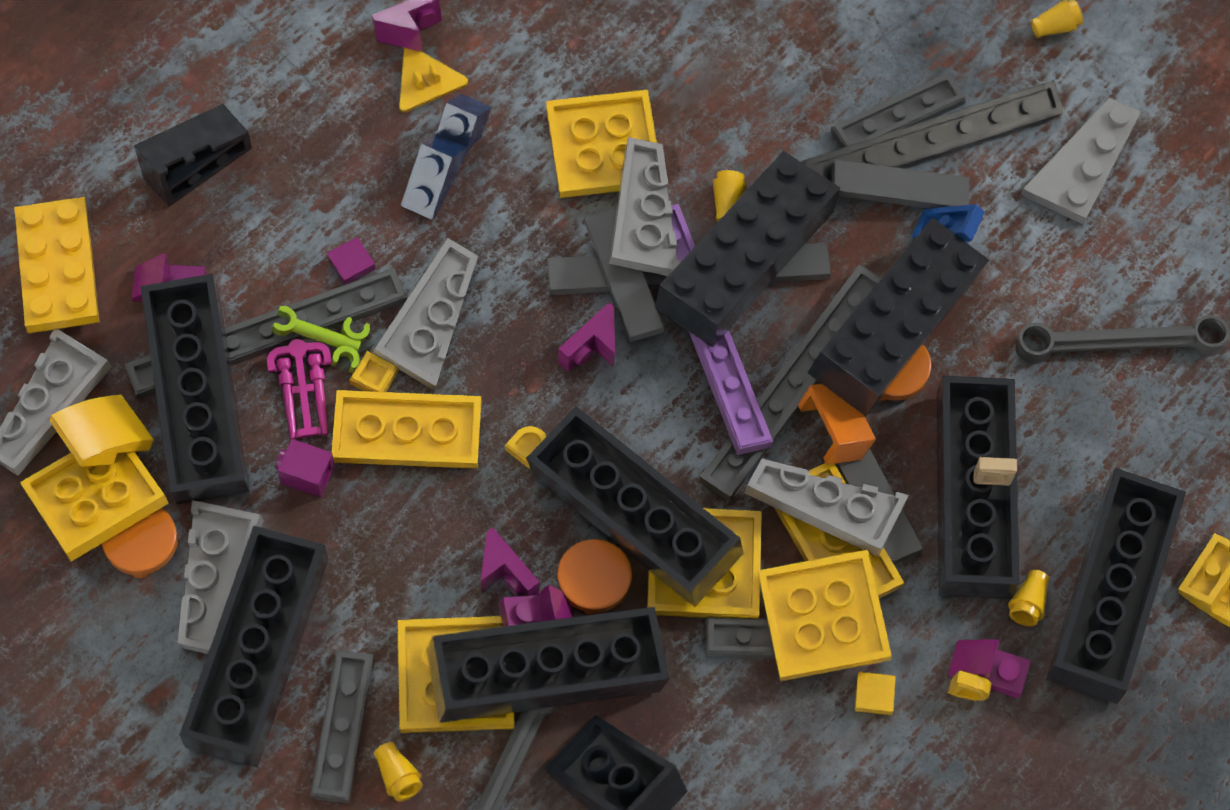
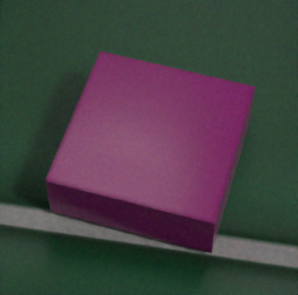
[327,237,376,285]

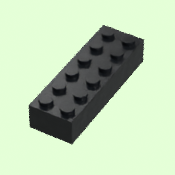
[655,151,840,348]
[807,218,989,416]
[141,274,250,505]
[936,375,1020,599]
[526,406,744,607]
[1046,468,1186,704]
[179,525,328,768]
[427,607,670,723]

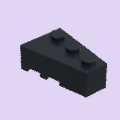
[134,104,252,207]

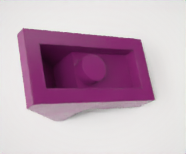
[371,0,442,51]
[131,254,207,302]
[558,303,615,372]
[481,527,540,597]
[498,585,574,627]
[947,639,1031,698]

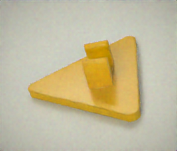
[399,48,468,113]

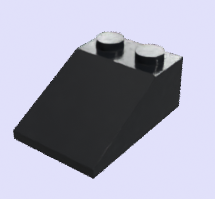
[545,715,688,810]

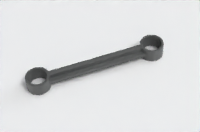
[1015,315,1230,364]
[475,706,559,810]

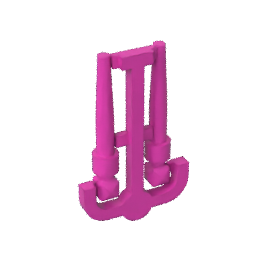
[267,339,332,440]

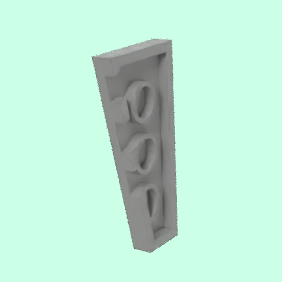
[1021,98,1141,225]
[609,137,680,276]
[373,238,478,390]
[0,329,112,476]
[745,459,909,557]
[177,500,264,654]

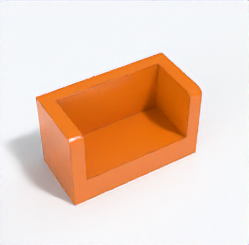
[798,384,876,465]

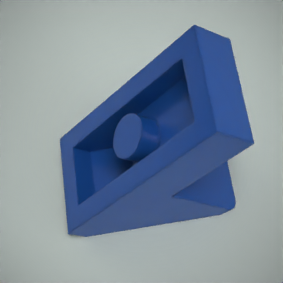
[912,204,985,244]

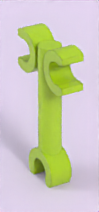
[271,306,370,373]

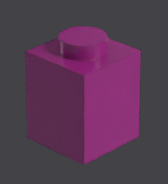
[275,439,335,498]

